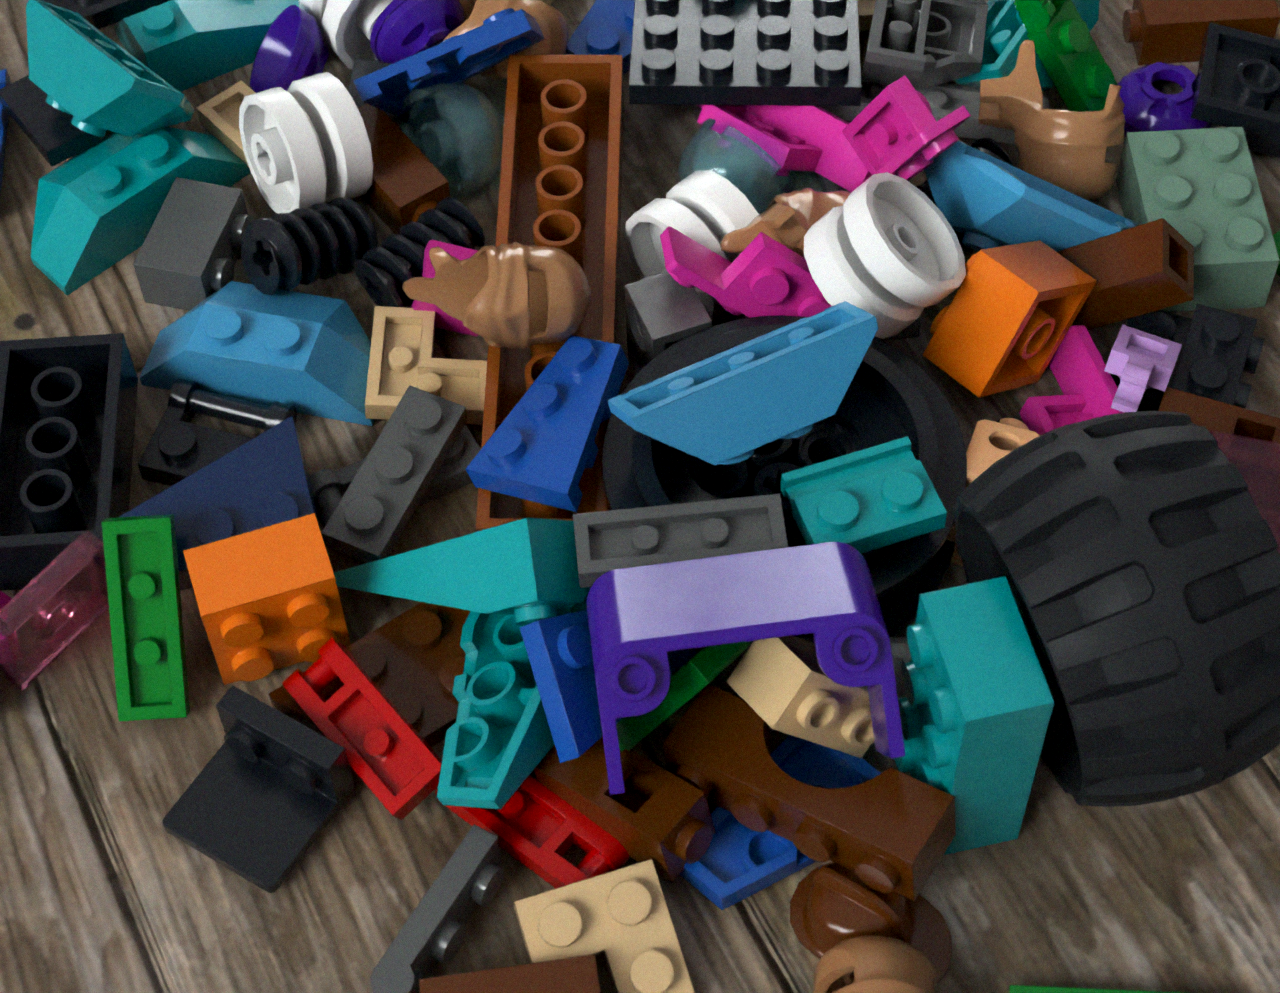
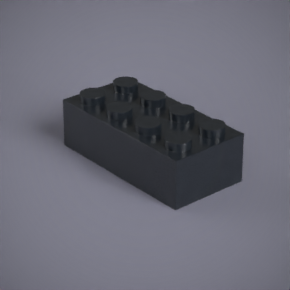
[0,333,138,591]

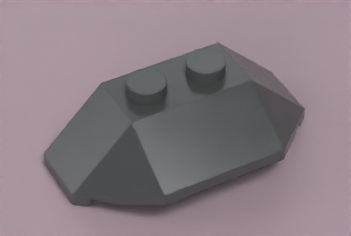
[861,0,988,91]

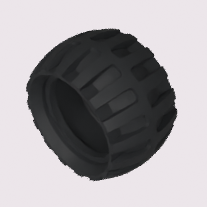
[952,411,1280,807]

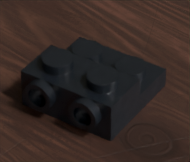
[1191,23,1280,158]
[1110,304,1265,412]

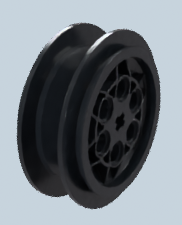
[602,315,967,649]

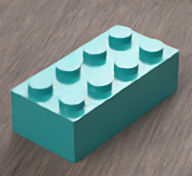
[894,576,1054,855]

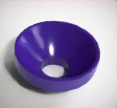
[370,0,465,64]
[250,5,329,93]
[1117,62,1212,137]

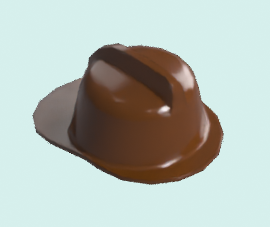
[790,862,952,984]

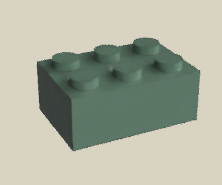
[1116,127,1280,312]

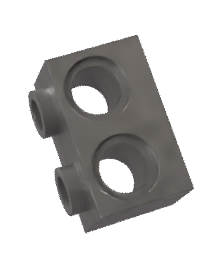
[625,272,712,376]

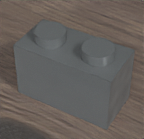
[133,177,254,311]

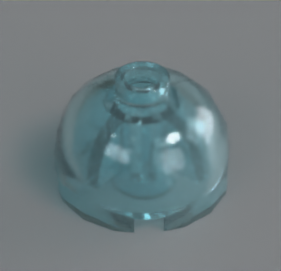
[400,82,504,199]
[678,118,795,215]

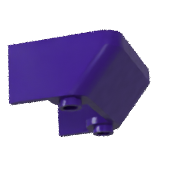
[586,542,905,795]

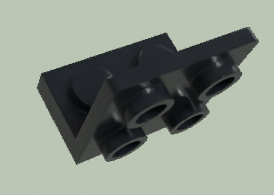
[162,685,355,893]

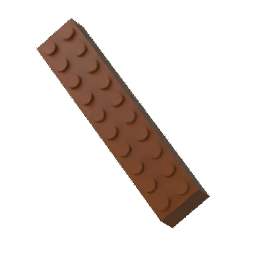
[476,55,624,532]

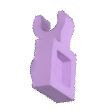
[1104,324,1182,413]

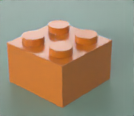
[922,240,1097,398]
[183,513,351,685]

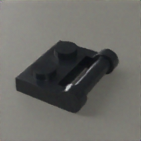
[138,379,297,486]

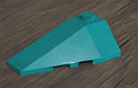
[114,0,300,91]
[334,518,591,625]
[437,592,589,809]

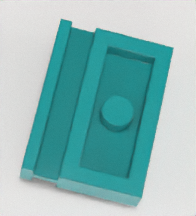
[781,436,947,554]

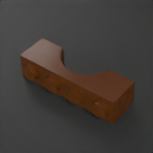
[662,684,956,901]

